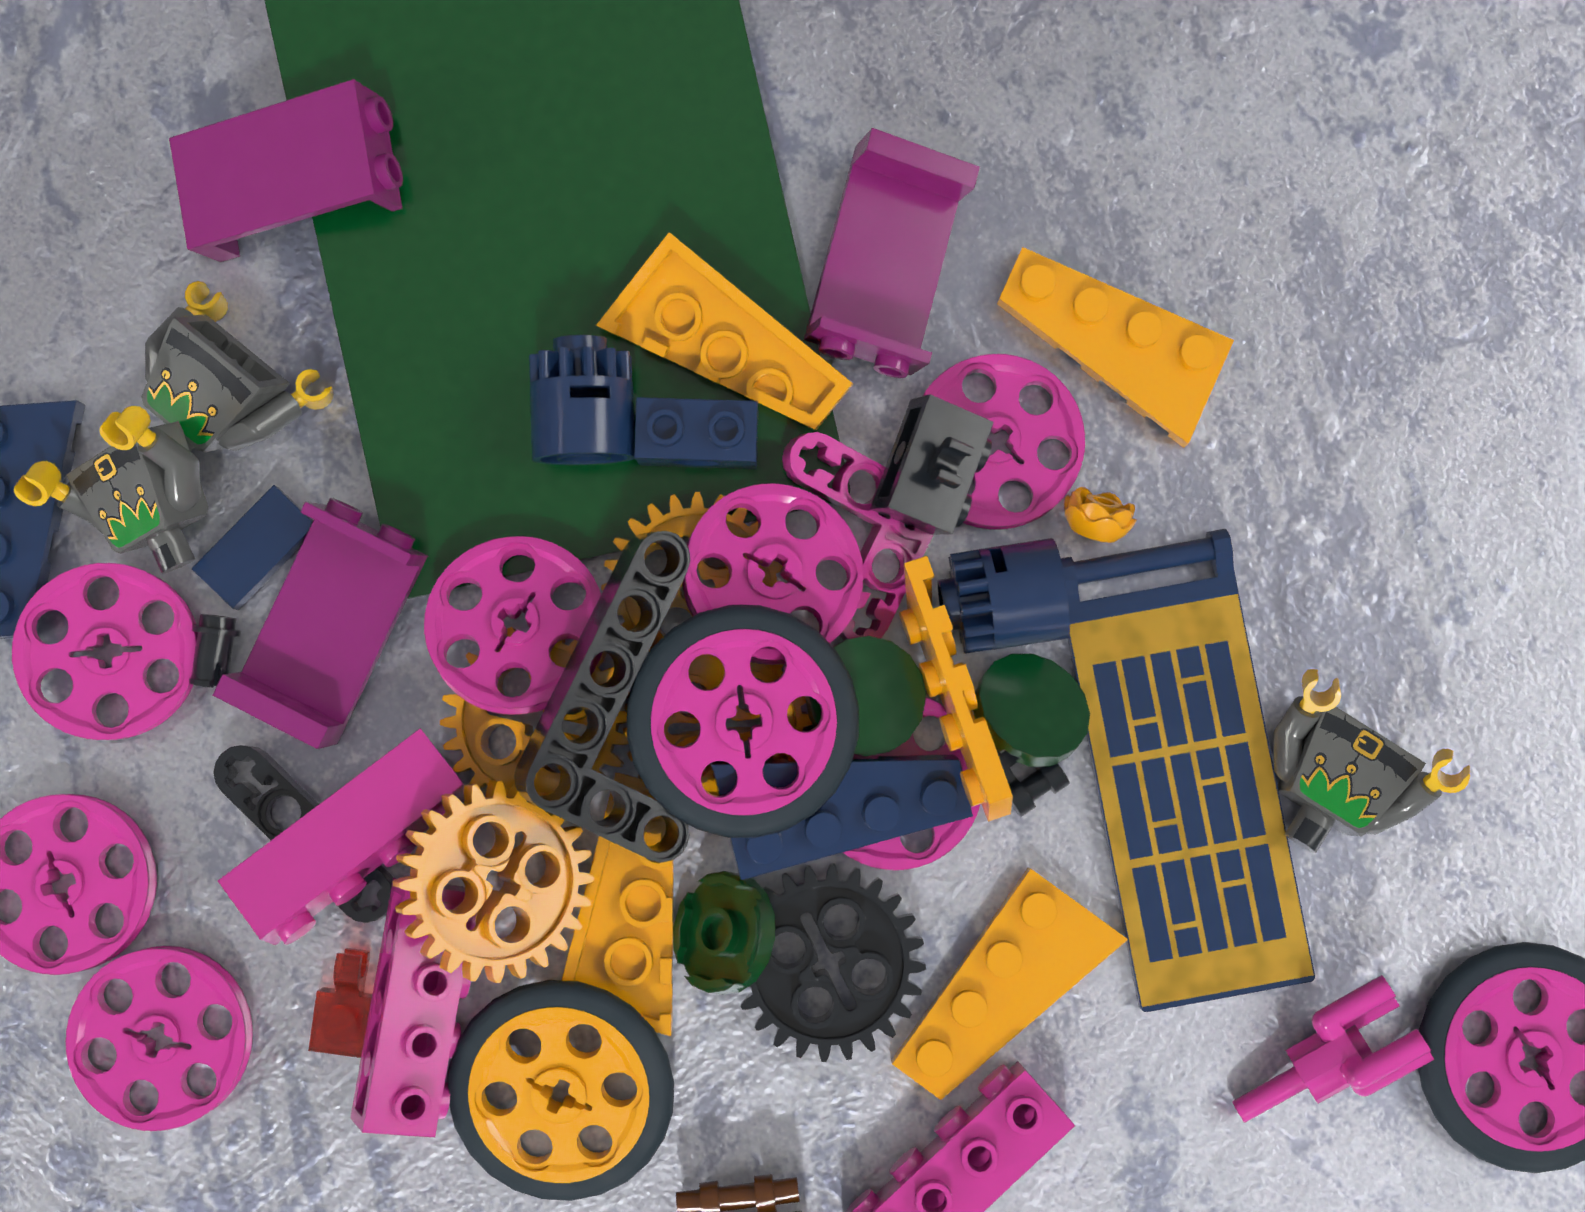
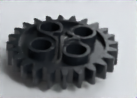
[740,863,926,1062]

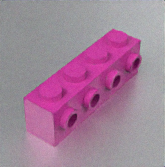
[218,728,464,946]
[350,878,477,1138]
[845,1061,1075,1212]

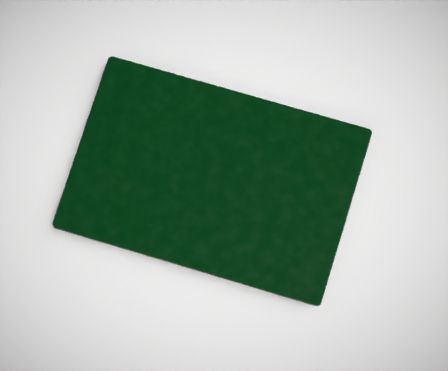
[264,0,850,599]

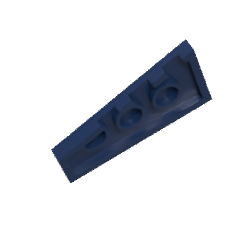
[0,400,85,639]
[711,755,973,880]

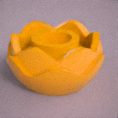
[1064,487,1137,543]

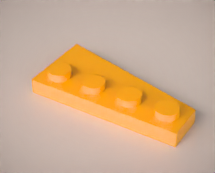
[596,232,853,430]
[997,247,1234,448]
[899,556,1013,822]
[561,772,674,1036]
[891,868,1128,1100]

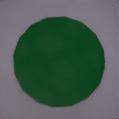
[805,636,926,756]
[973,653,1090,767]
[673,871,775,995]

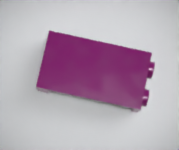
[169,79,403,262]
[804,128,980,378]
[212,498,428,749]

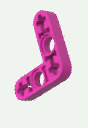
[782,432,933,640]

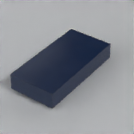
[191,485,313,610]

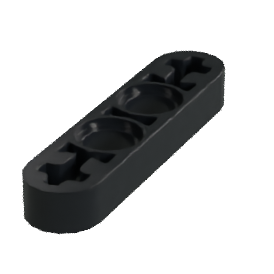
[213,745,393,923]

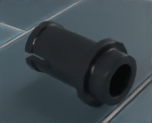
[189,614,241,688]

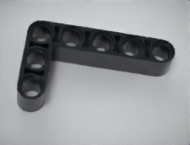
[514,531,690,863]

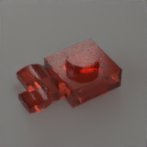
[308,948,372,1058]

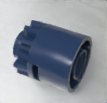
[529,335,635,465]
[937,538,1070,654]

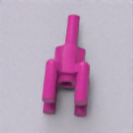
[1232,975,1434,1123]

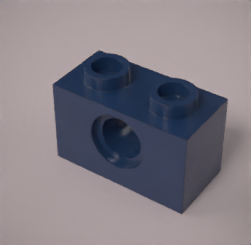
[634,397,759,469]

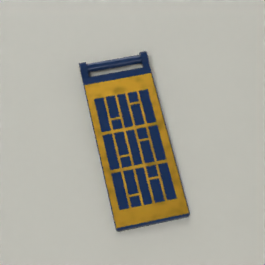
[1061,528,1315,1012]

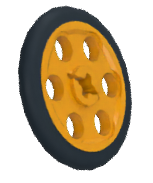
[448,980,674,1201]

